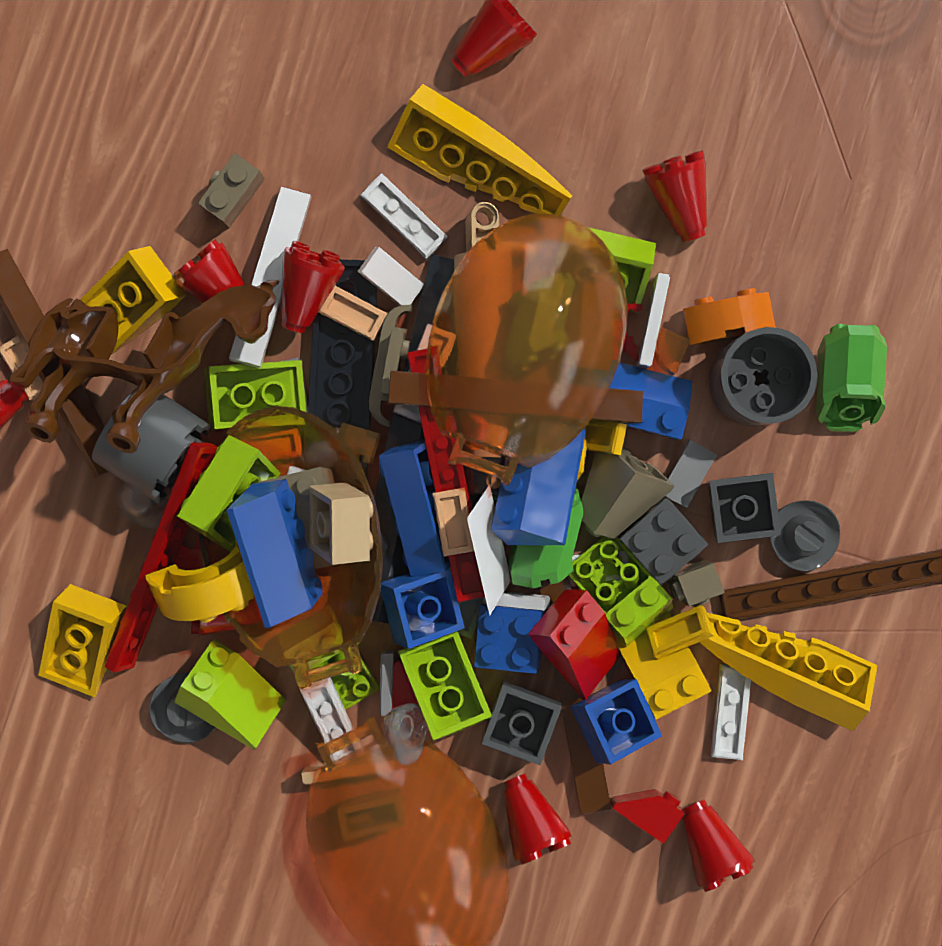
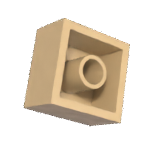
[309,483,373,565]

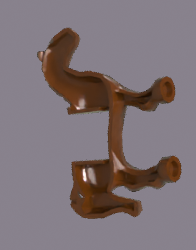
[10,280,280,453]

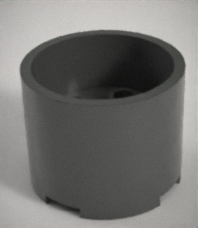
[709,327,817,426]
[92,388,211,503]

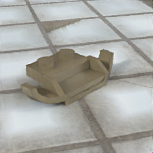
[369,305,412,427]

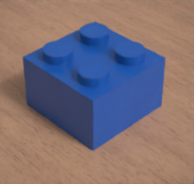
[379,569,465,649]
[474,603,545,674]
[570,679,662,765]

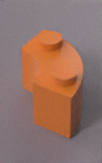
[683,288,776,345]

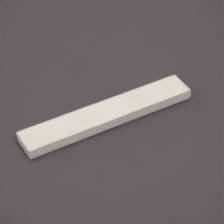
[229,187,311,369]

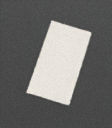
[467,484,511,616]

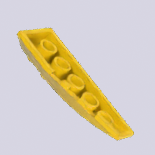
[387,84,572,221]
[700,612,878,731]

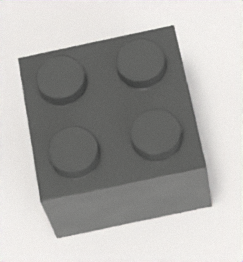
[707,473,781,543]
[617,497,709,586]
[481,680,562,765]

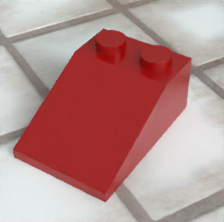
[528,590,621,700]

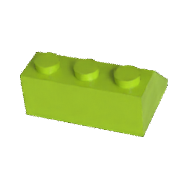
[553,222,656,313]
[177,435,281,552]
[398,631,492,741]

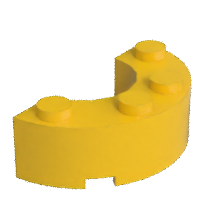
[145,542,255,623]

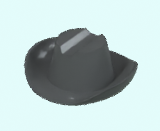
[770,500,840,571]
[149,672,215,743]

